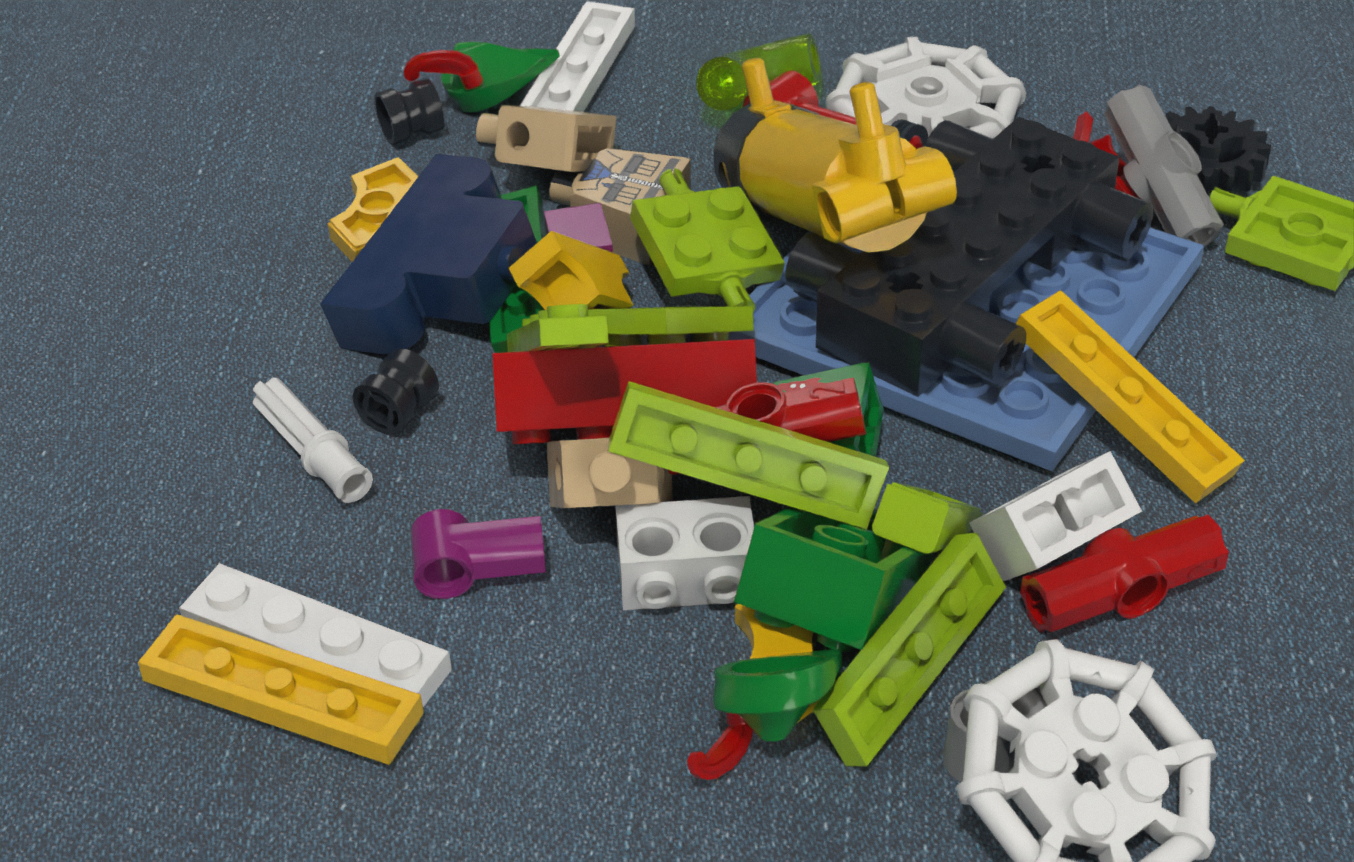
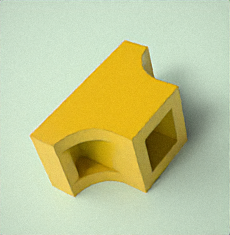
[509,231,634,310]

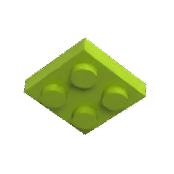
[588,306,754,346]

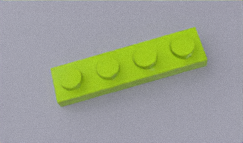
[507,304,608,352]
[608,381,889,529]
[813,533,1006,766]

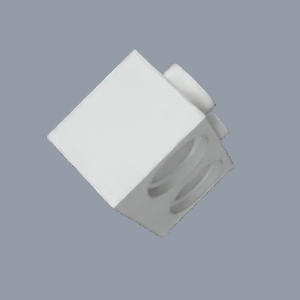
[969,451,1142,581]
[615,496,754,611]

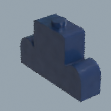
[320,154,537,354]

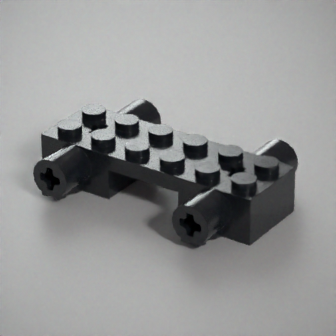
[785,117,1153,397]

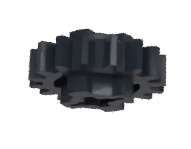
[1165,106,1271,195]

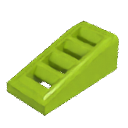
[872,482,984,554]

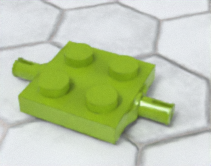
[630,168,785,313]
[1209,176,1354,291]

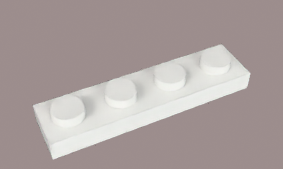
[520,1,635,112]
[179,563,452,707]

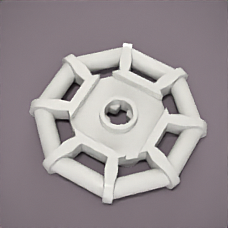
[826,37,1026,138]
[956,639,1217,862]

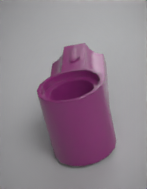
[411,509,546,599]

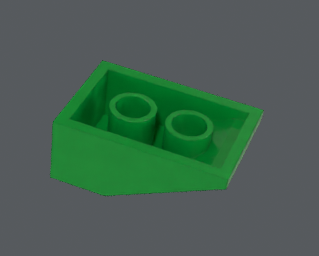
[734,507,936,652]

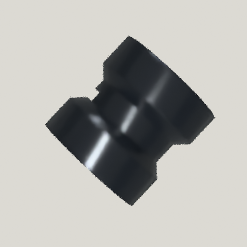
[374,78,444,144]
[352,349,439,435]

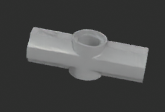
[1104,85,1223,247]

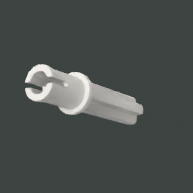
[253,377,373,503]

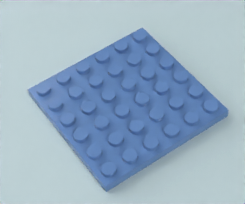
[729,228,1204,472]

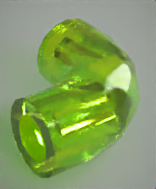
[696,33,823,110]

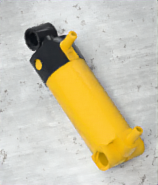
[713,58,957,253]

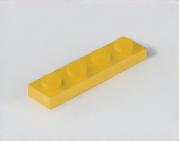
[1016,290,1245,504]
[138,614,424,765]

